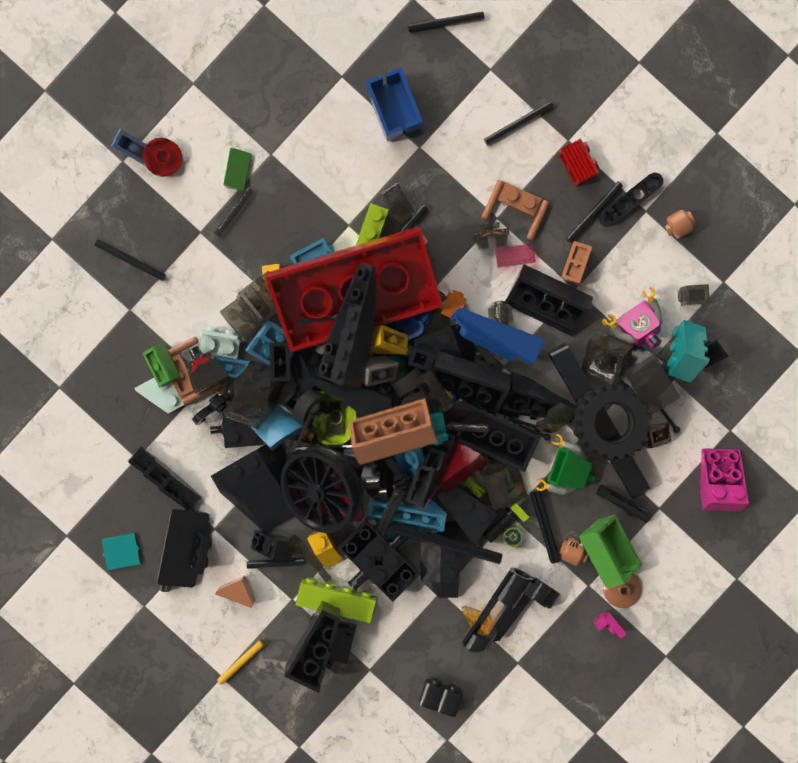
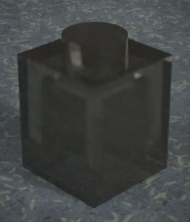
[678,284,710,306]

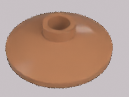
[603,574,641,608]

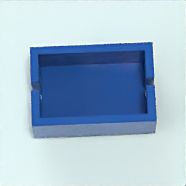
[365,67,423,142]

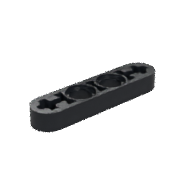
[599,172,663,227]

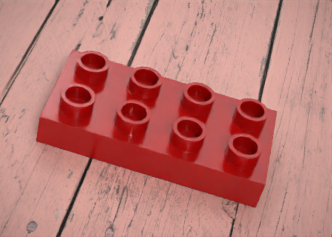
[265,227,443,352]

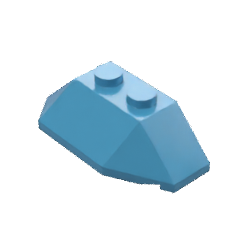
[368,491,447,534]

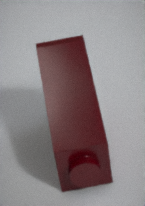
[435,442,487,493]

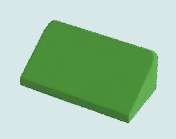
[223,148,252,191]
[142,343,180,388]

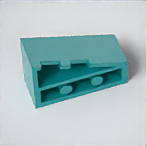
[667,320,709,383]

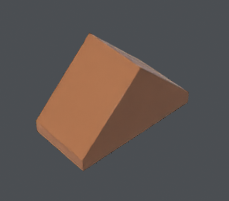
[215,575,256,608]

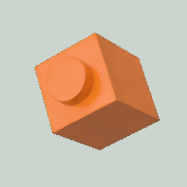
[440,290,467,319]

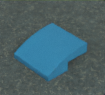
[246,320,294,365]
[248,404,304,451]

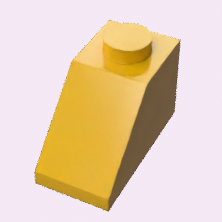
[370,325,408,354]
[307,531,343,568]

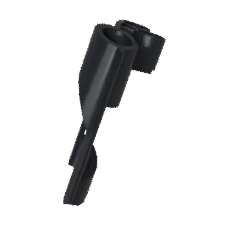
[294,444,394,500]
[462,567,560,652]

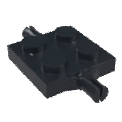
[210,407,264,448]

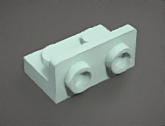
[199,327,242,359]

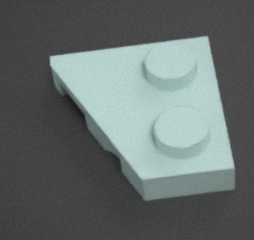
[134,378,184,413]

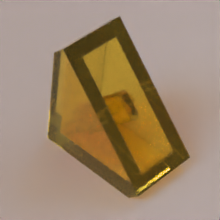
[461,606,492,636]

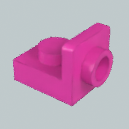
[594,611,626,638]

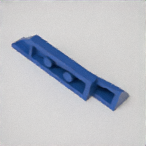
[450,308,544,366]

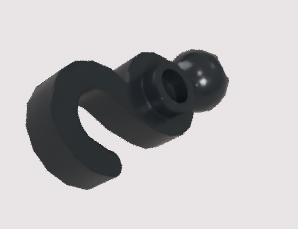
[192,384,240,426]

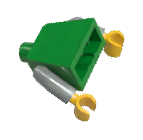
[536,434,596,495]

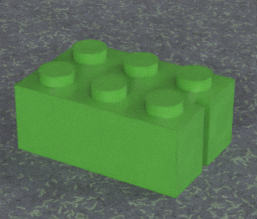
[579,514,642,588]

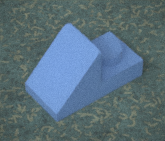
[111,129,147,166]

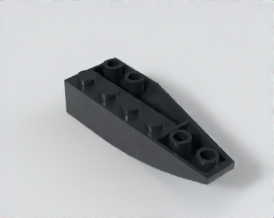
[318,263,376,388]

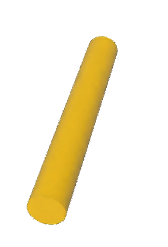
[217,640,264,685]

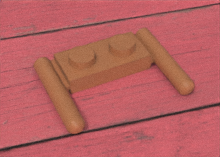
[482,180,550,240]
[168,337,222,406]

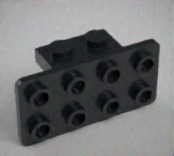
[157,509,212,588]

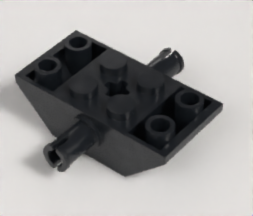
[338,520,420,602]

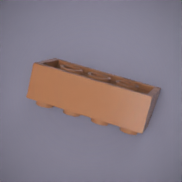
[349,399,437,465]

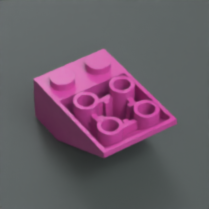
[700,449,749,512]

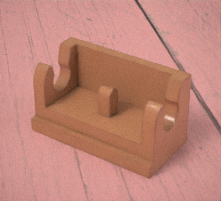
[561,241,593,287]

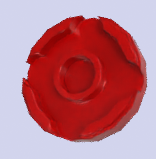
[143,137,183,177]

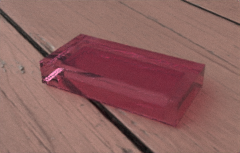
[495,243,536,268]

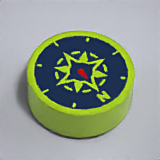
[503,526,523,547]

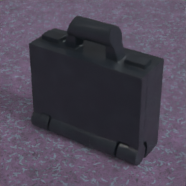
[310,613,357,669]

